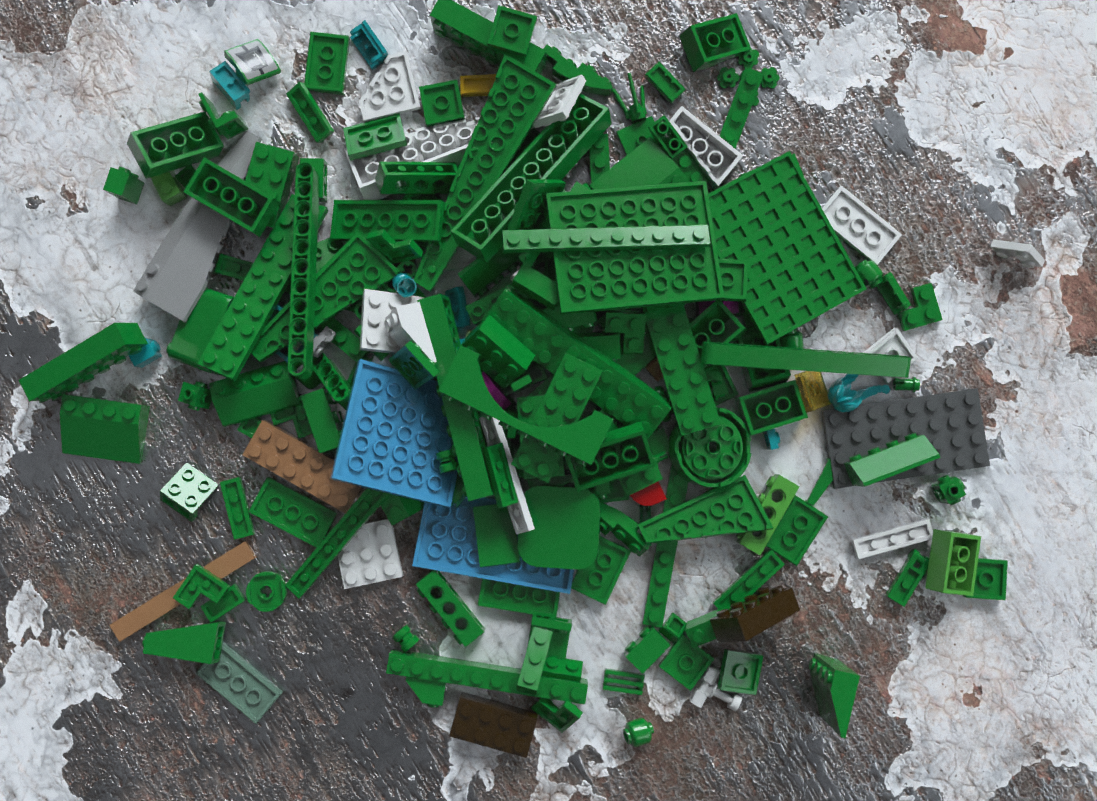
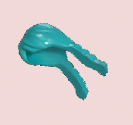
[827,374,891,412]

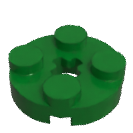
[246,571,288,612]

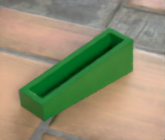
[805,458,833,506]

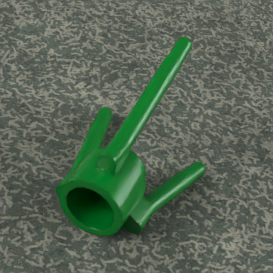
[612,73,647,123]

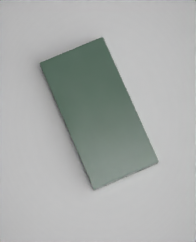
[195,642,283,724]

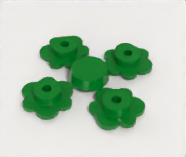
[717,48,780,106]

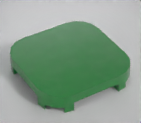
[518,485,601,570]

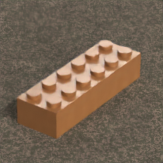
[242,420,365,513]

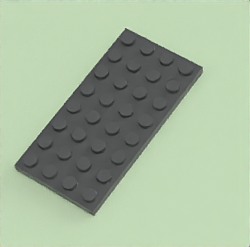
[821,388,990,489]

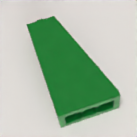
[142,621,226,664]

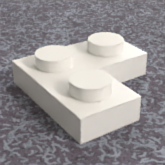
[990,239,1045,268]

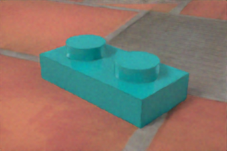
[445,286,470,329]

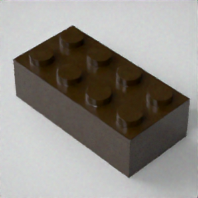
[710,586,800,643]
[449,692,538,758]

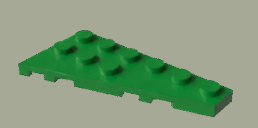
[637,475,773,544]

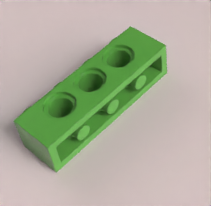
[736,474,800,555]

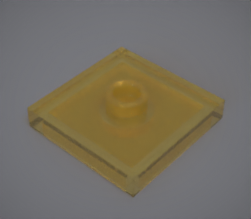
[794,371,831,413]

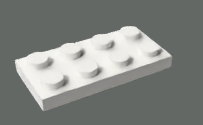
[822,185,902,265]

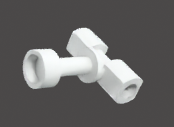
[690,666,742,711]

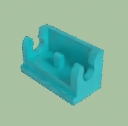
[350,20,388,70]
[209,61,251,110]

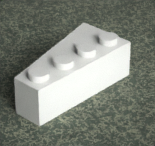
[669,106,743,190]

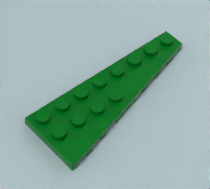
[251,231,401,362]

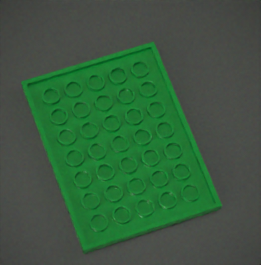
[545,181,724,315]

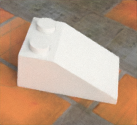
[385,302,437,363]

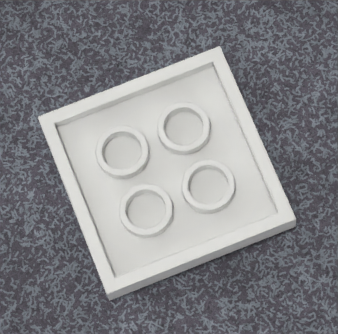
[360,289,424,354]
[338,519,403,589]

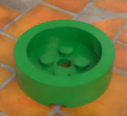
[669,407,752,487]

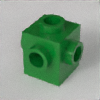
[178,381,212,411]
[931,475,966,505]

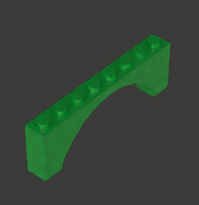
[438,345,613,467]

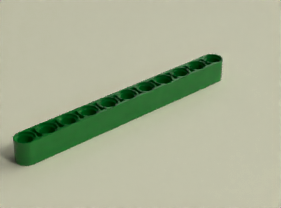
[288,162,320,380]
[701,342,911,378]

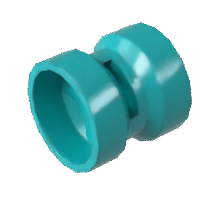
[392,273,417,297]

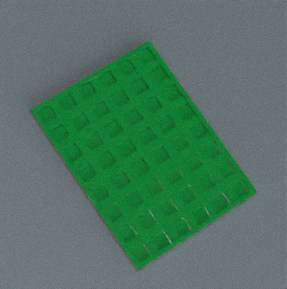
[708,151,867,345]

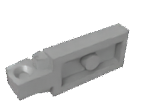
[297,326,336,373]

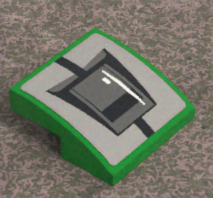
[224,39,281,86]

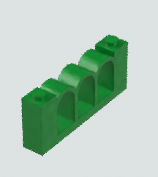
[512,181,590,311]

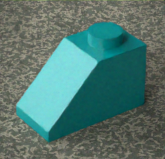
[129,338,162,368]

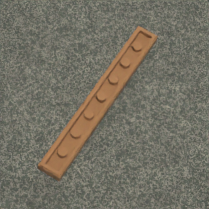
[109,541,257,642]

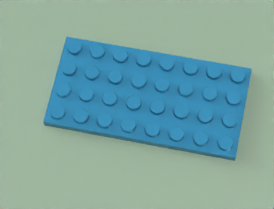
[412,497,574,594]

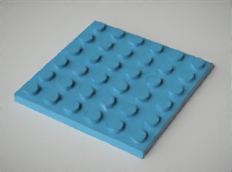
[330,359,458,508]

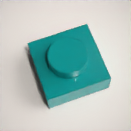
[763,429,780,450]

